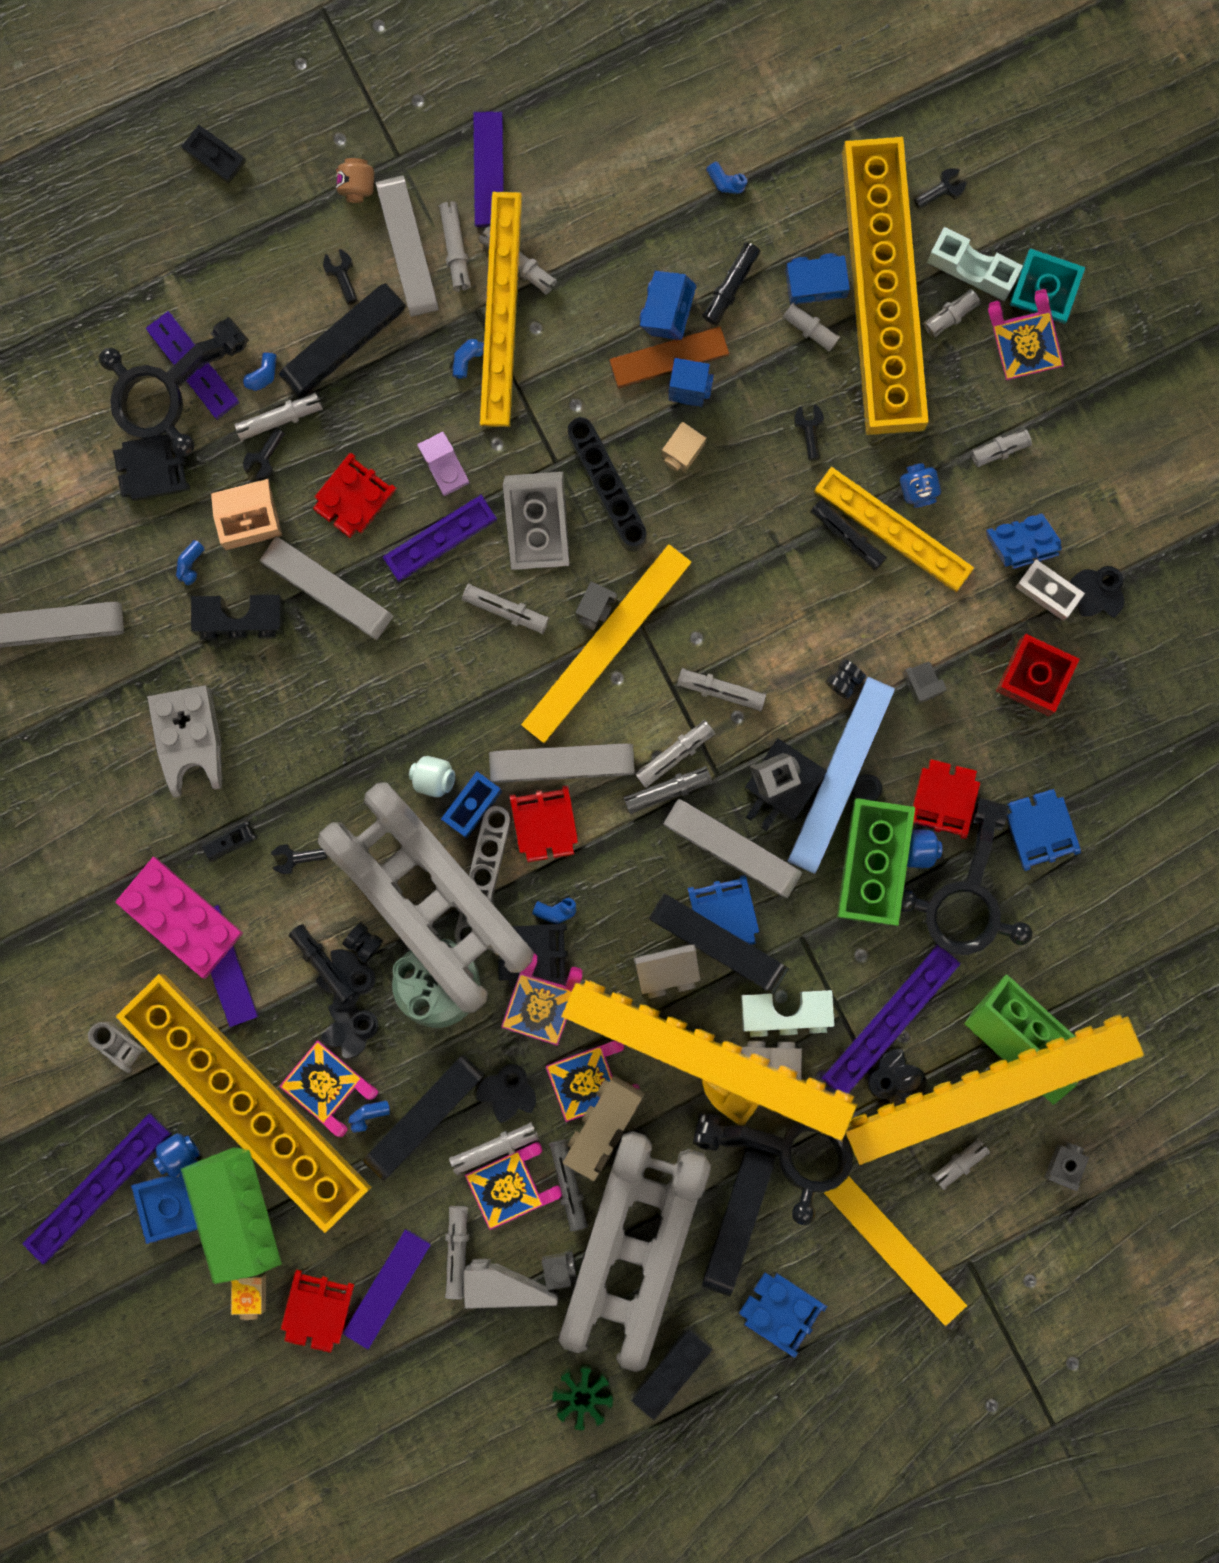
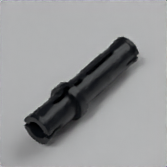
[702,242,761,326]
[810,498,887,571]
[288,924,357,1005]

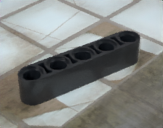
[279,283,406,398]
[568,417,647,552]
[648,893,789,994]
[362,1054,485,1182]
[701,1146,776,1297]

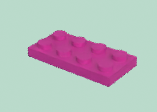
[115,857,243,979]

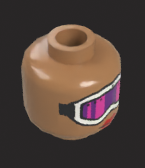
[336,158,375,203]

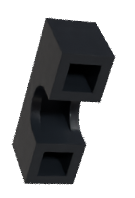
[191,595,284,640]
[631,1325,713,1421]

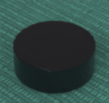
[852,774,882,801]

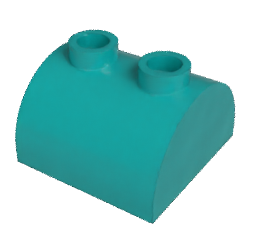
[1009,249,1085,324]

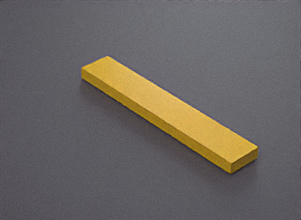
[814,466,974,592]
[824,1176,967,1326]

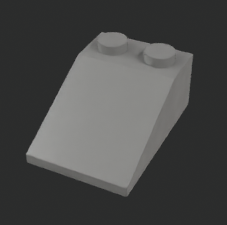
[503,472,569,570]
[634,944,700,999]
[464,1259,558,1308]

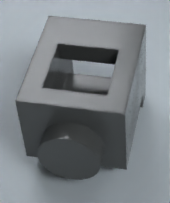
[575,581,617,630]
[749,753,801,798]
[1044,1142,1089,1191]
[542,1251,577,1290]

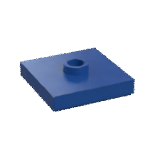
[131,1175,198,1244]

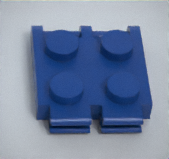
[986,513,1062,569]
[1006,789,1081,871]
[687,875,759,945]
[739,1272,828,1358]

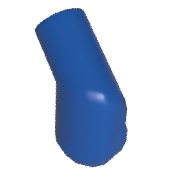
[706,162,747,194]
[452,339,484,379]
[243,353,277,391]
[176,540,204,585]
[532,898,577,924]
[348,1100,390,1133]

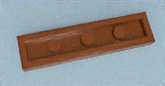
[609,326,729,389]

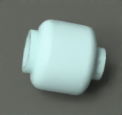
[409,756,455,797]

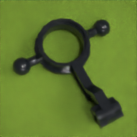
[99,317,249,457]
[901,797,1033,955]
[692,1087,853,1226]

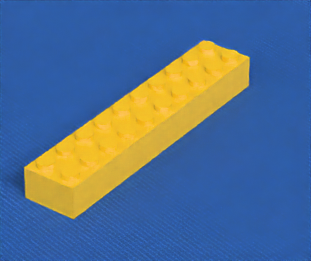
[842,137,929,435]
[115,974,372,1233]
[561,980,858,1141]

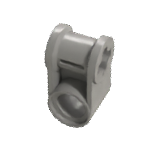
[88,1021,147,1073]

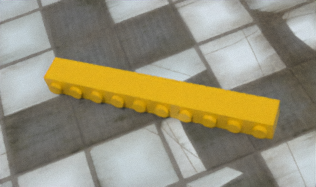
[846,1015,1144,1165]

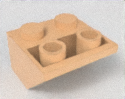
[211,479,282,550]

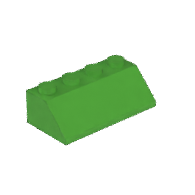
[837,798,915,926]
[964,974,1079,1105]
[181,1147,281,1284]

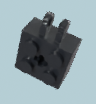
[744,738,827,831]

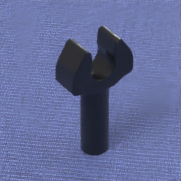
[914,168,967,209]
[323,249,357,305]
[794,404,824,460]
[243,428,285,481]
[271,844,327,875]

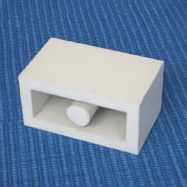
[1016,560,1085,621]

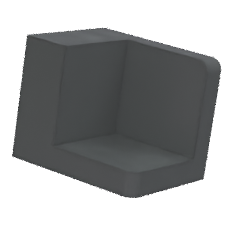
[902,662,947,705]

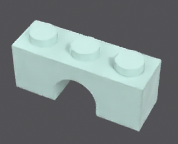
[927,227,1023,301]
[741,990,834,1037]

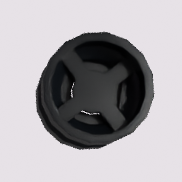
[825,659,866,700]
[342,922,384,963]

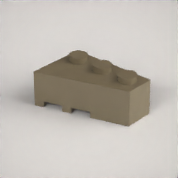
[563,1075,646,1181]

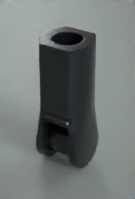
[202,821,258,862]

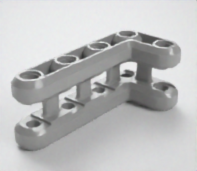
[318,782,534,1013]
[558,1131,711,1372]

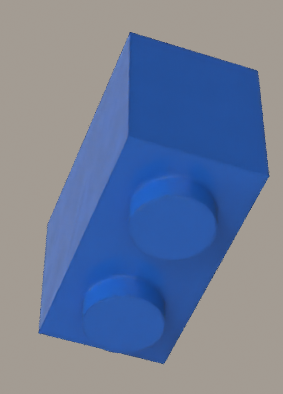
[785,253,850,305]
[640,271,697,340]
[668,358,714,407]
[441,771,502,839]

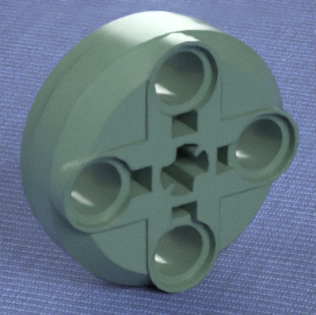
[392,939,480,1028]

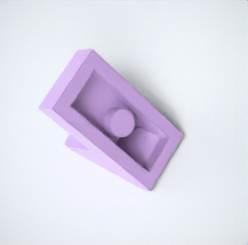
[417,432,469,496]

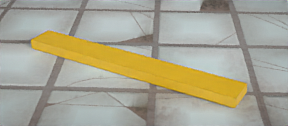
[480,192,522,427]
[521,544,692,744]

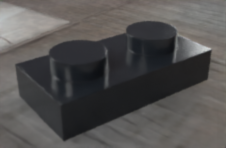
[181,124,246,184]

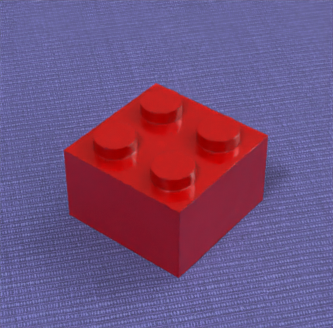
[996,634,1080,716]

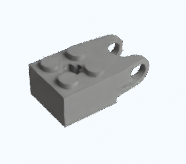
[147,685,222,798]

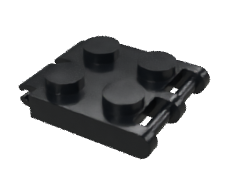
[113,434,190,501]
[498,924,568,986]

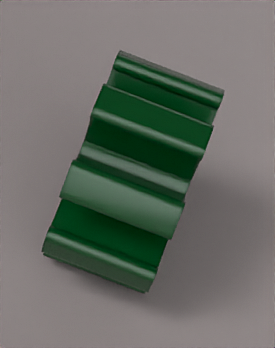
[552,1364,613,1431]

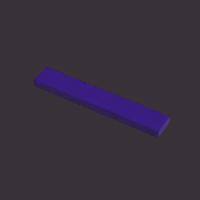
[821,944,961,1094]
[22,1113,172,1265]

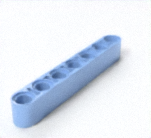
[787,677,895,874]

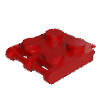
[313,453,397,538]
[912,759,980,840]
[510,785,578,863]
[281,1269,355,1353]

